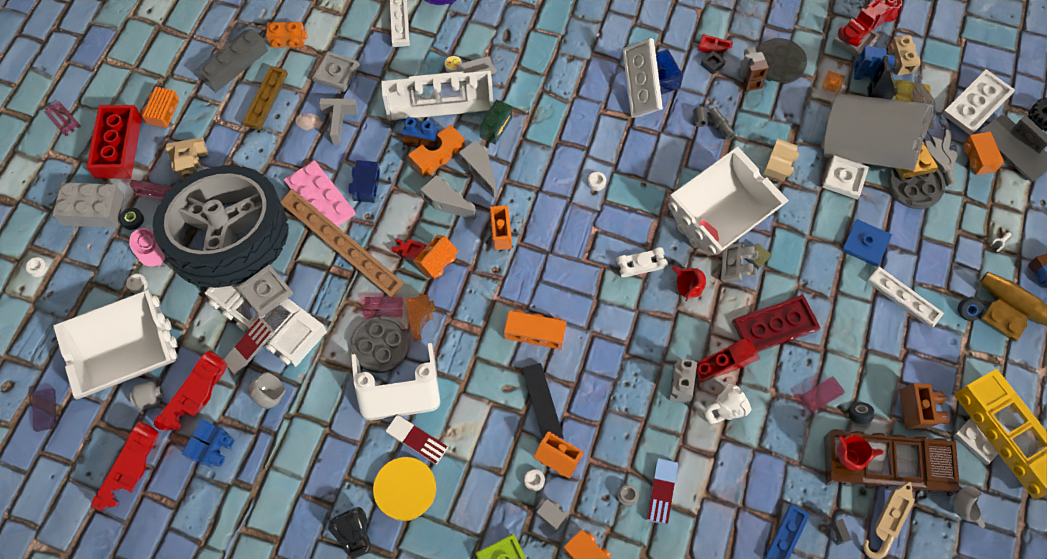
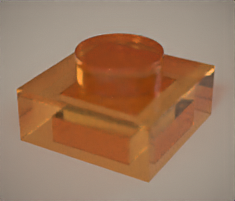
[822,71,845,93]

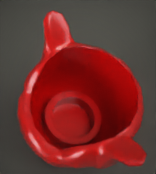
[672,266,706,301]
[836,435,884,471]

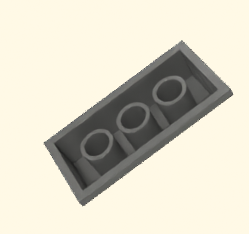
[192,29,268,93]

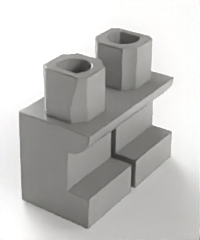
[669,358,697,404]

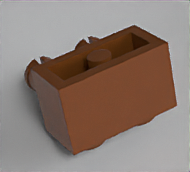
[899,383,950,429]

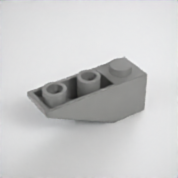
[420,175,476,219]

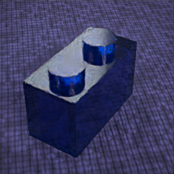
[348,160,381,203]

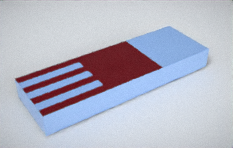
[646,458,678,525]

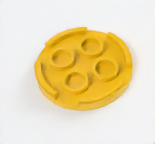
[373,457,436,521]

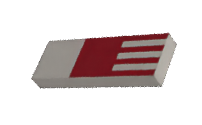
[224,318,275,375]

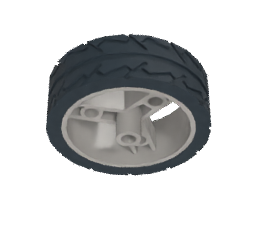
[153,165,289,288]

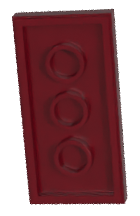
[732,294,821,353]

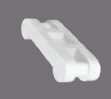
[616,247,668,277]

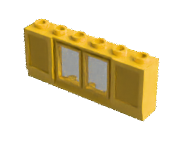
[954,369,1047,501]

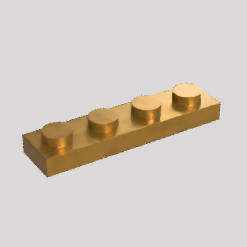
[242,66,288,131]

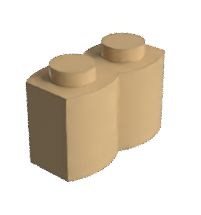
[763,138,799,181]

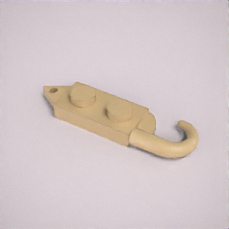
[863,482,915,559]

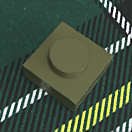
[745,243,772,269]

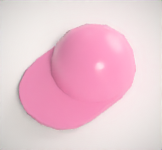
[129,228,166,266]

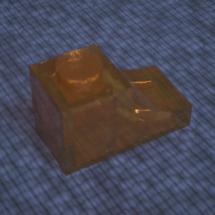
[405,294,436,342]

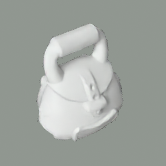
[704,384,752,424]

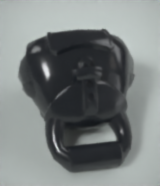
[328,507,371,559]

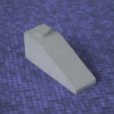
[459,140,497,198]

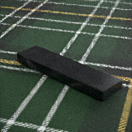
[522,363,564,439]

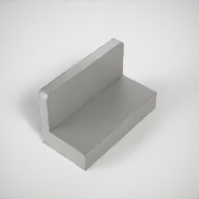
[457,56,497,77]

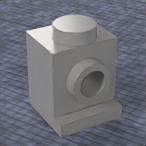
[536,498,570,533]

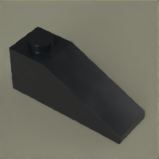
[867,56,897,100]

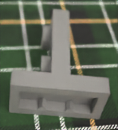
[320,98,358,145]

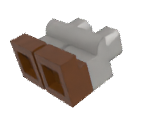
[739,47,769,92]

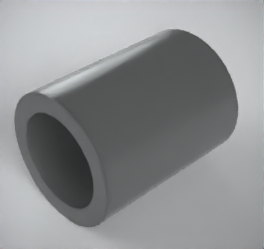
[693,107,708,127]

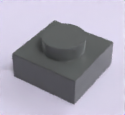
[829,519,852,546]

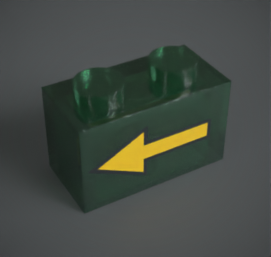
[479,99,512,145]

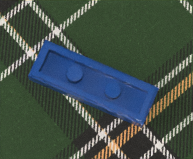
[764,503,810,559]

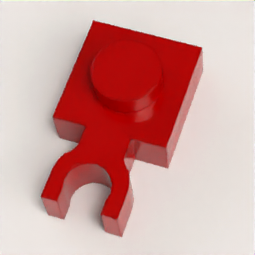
[391,239,427,261]

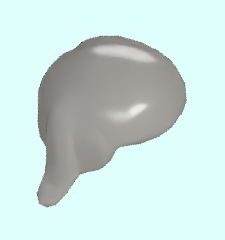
[953,486,985,528]

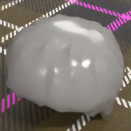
[248,373,286,409]

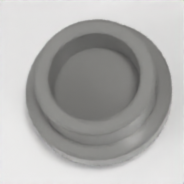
[618,485,639,506]

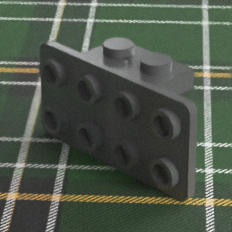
[979,114,1047,182]

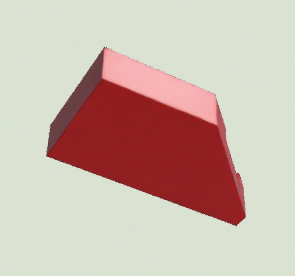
[698,34,733,54]

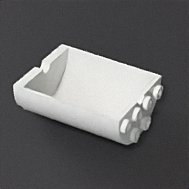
[668,147,789,255]
[53,290,178,399]

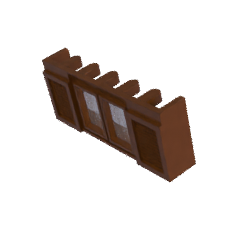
[824,429,960,496]

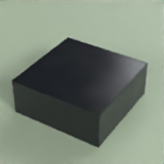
[700,51,726,74]

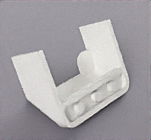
[351,343,440,420]

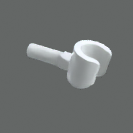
[990,232,1012,252]

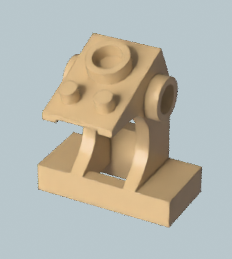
[166,137,208,180]

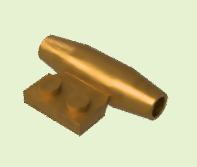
[979,271,1047,342]

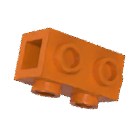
[266,21,308,48]

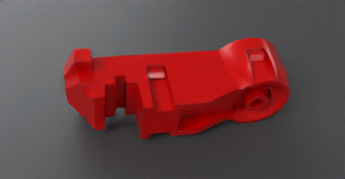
[838,0,902,47]
[154,350,227,432]
[90,421,159,511]

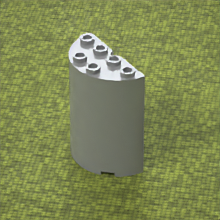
[821,94,933,171]

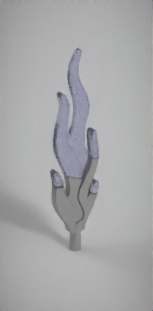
[911,70,957,187]

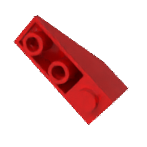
[696,338,760,383]

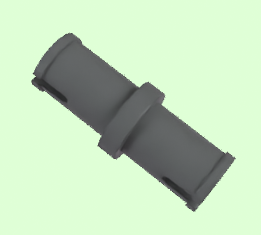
[707,107,736,141]

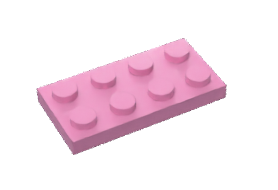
[284,160,356,226]

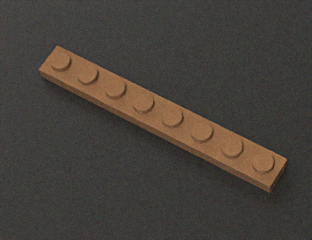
[281,189,404,298]

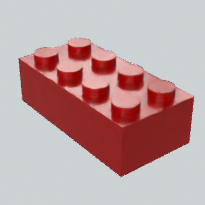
[86,105,142,179]

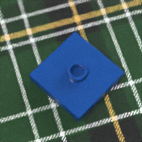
[842,219,892,267]

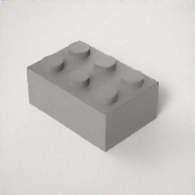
[53,182,125,228]

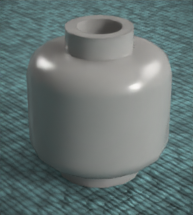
[130,382,163,410]

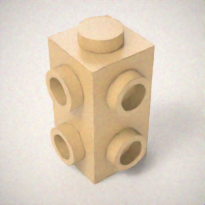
[888,35,920,76]

